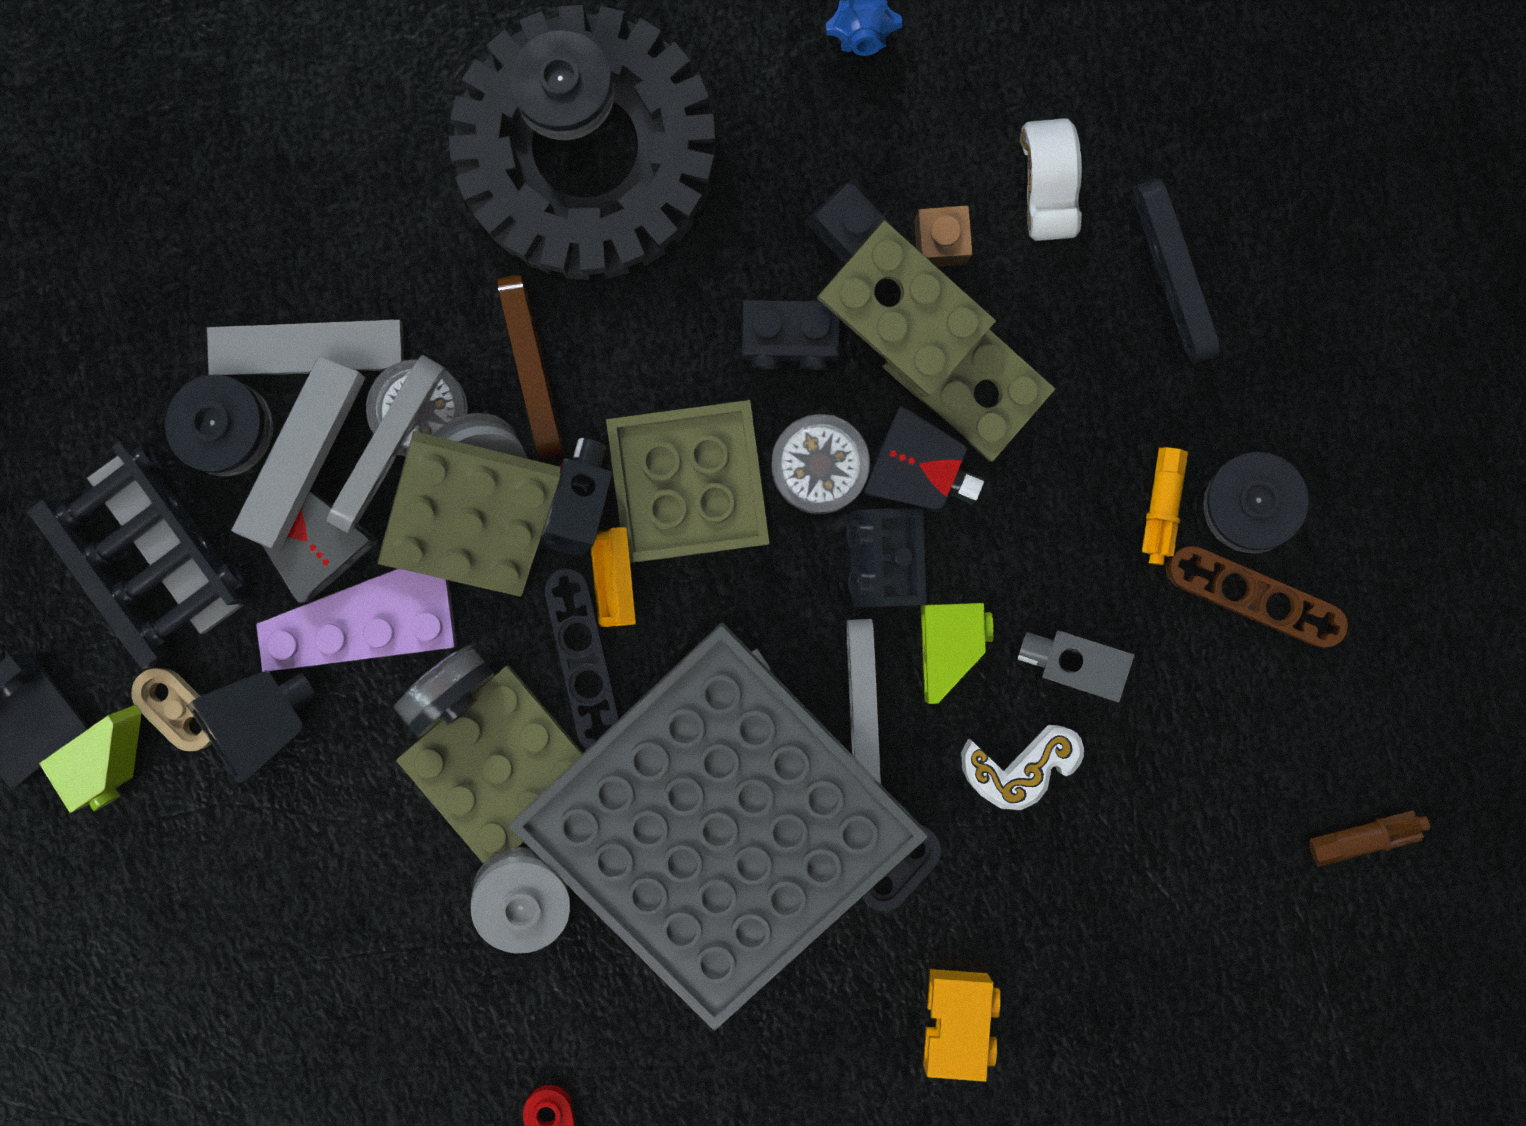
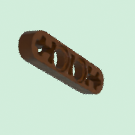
[497,273,565,461]
[1166,546,1348,648]

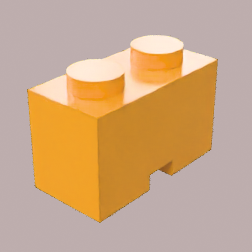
[923,969,1000,1082]

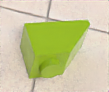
[921,603,993,704]
[39,705,141,813]

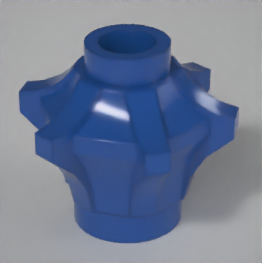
[826,0,902,56]

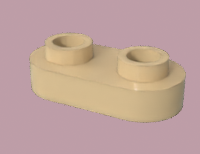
[131,668,211,751]

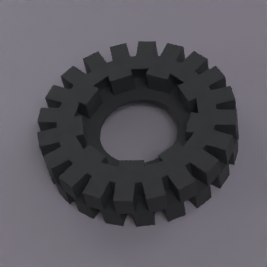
[449,5,717,280]

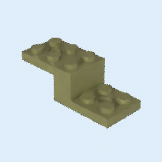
[817,220,1055,462]

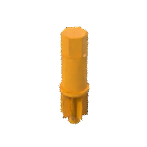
[1142,447,1188,565]

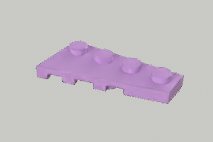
[257,569,457,672]

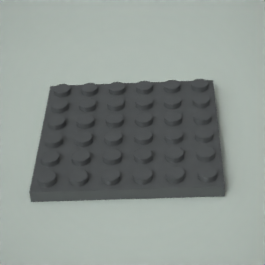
[508,622,928,1031]

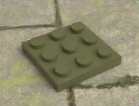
[606,400,769,563]
[378,431,560,597]
[396,665,583,868]

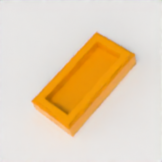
[591,527,636,627]

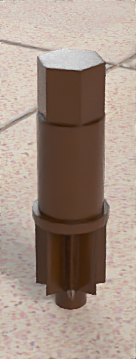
[1309,810,1430,867]

